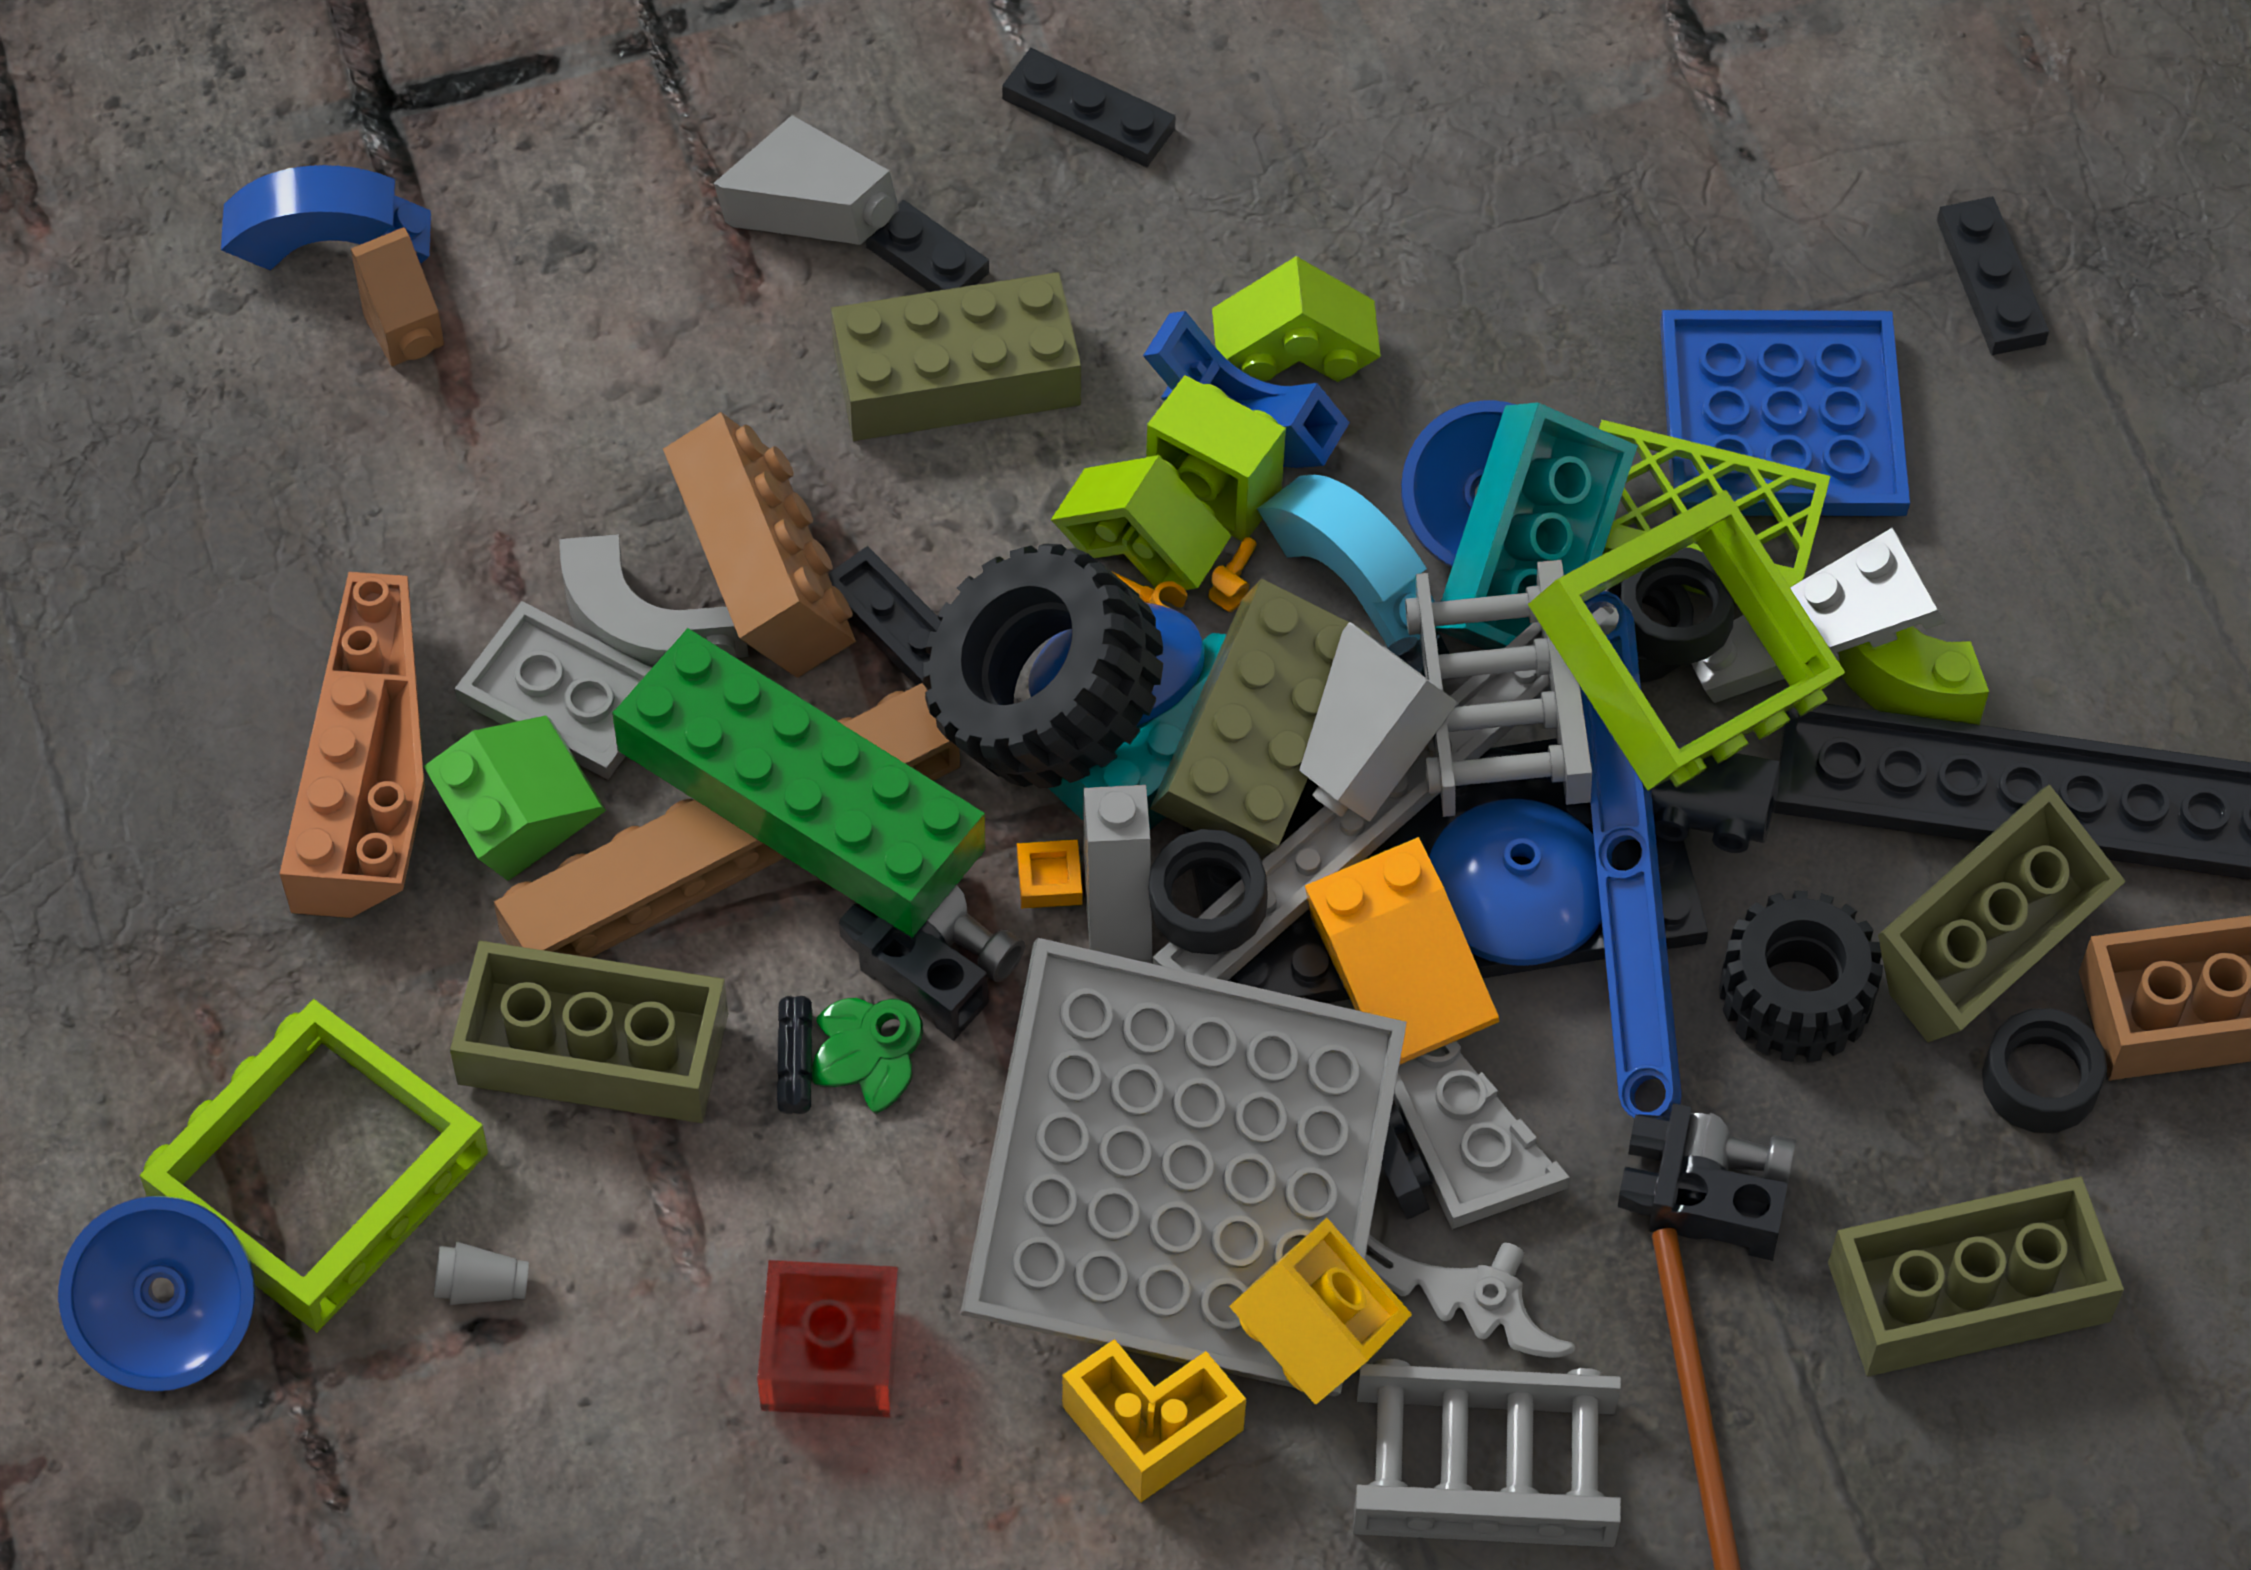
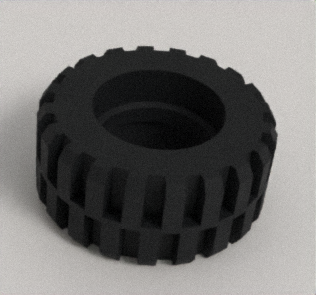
[923,543,1164,789]

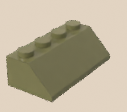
[1878,785,2126,1043]

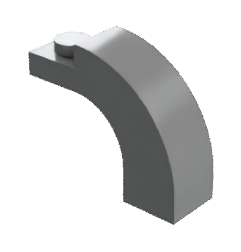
[559,534,749,668]

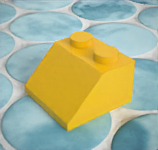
[1229,1218,1412,1405]

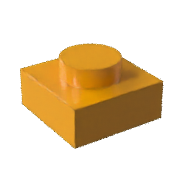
[1017,839,1082,909]

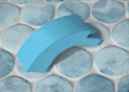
[1257,475,1435,647]

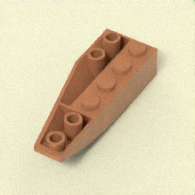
[280,572,425,918]

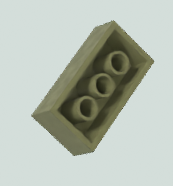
[831,272,1081,441]
[1150,579,1370,860]
[450,940,729,1123]
[1828,1176,2124,1377]

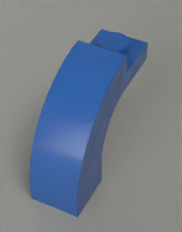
[221,165,431,270]
[1143,311,1350,468]

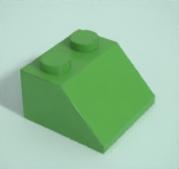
[423,716,607,881]

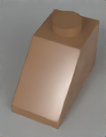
[351,227,444,367]

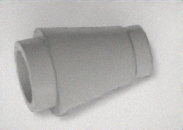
[434,1241,529,1305]

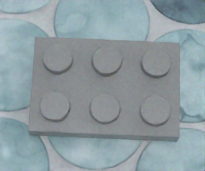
[455,601,652,780]

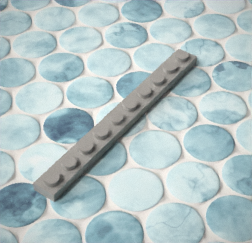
[1153,590,1632,981]

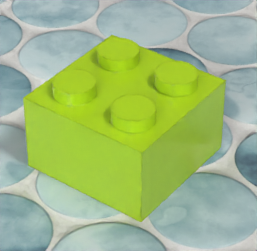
[1146,375,1286,541]

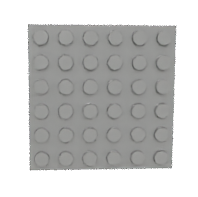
[960,938,1407,1397]

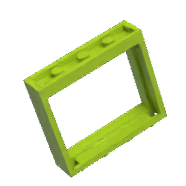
[1528,490,1845,791]
[139,999,488,1333]

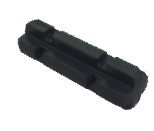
[777,996,813,1114]

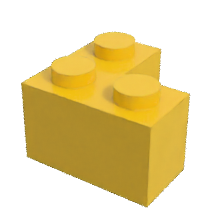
[1062,1339,1246,1503]

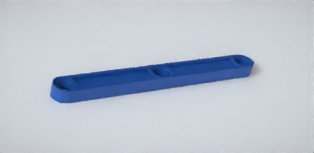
[1580,591,1682,1119]

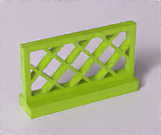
[1599,419,1831,603]

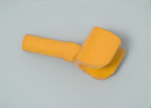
[1208,537,1257,612]
[1111,571,1187,608]

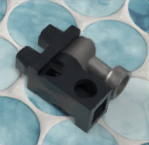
[839,885,1025,1041]
[1618,1103,1796,1261]

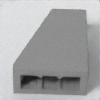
[714,115,899,245]
[1299,622,1458,822]
[1083,785,1152,964]

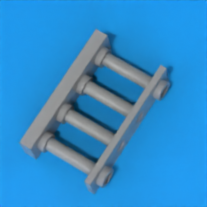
[1405,560,1592,817]
[1353,1359,1621,1547]

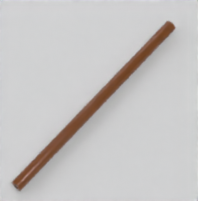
[1652,1228,1741,1570]

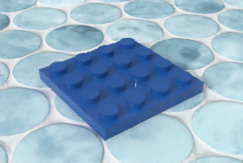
[1660,310,1910,516]

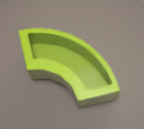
[1838,626,1989,725]

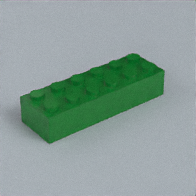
[612,628,986,938]

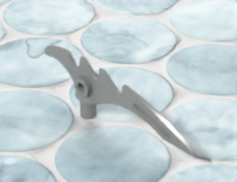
[1365,1234,1575,1358]

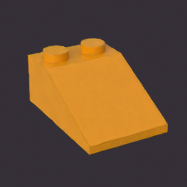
[1305,837,1500,1065]

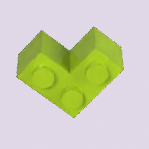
[1212,256,1381,382]
[1051,455,1231,590]

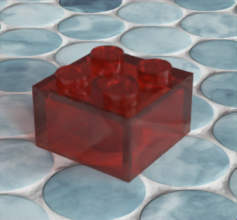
[757,1260,900,1418]

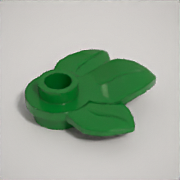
[812,998,923,1114]

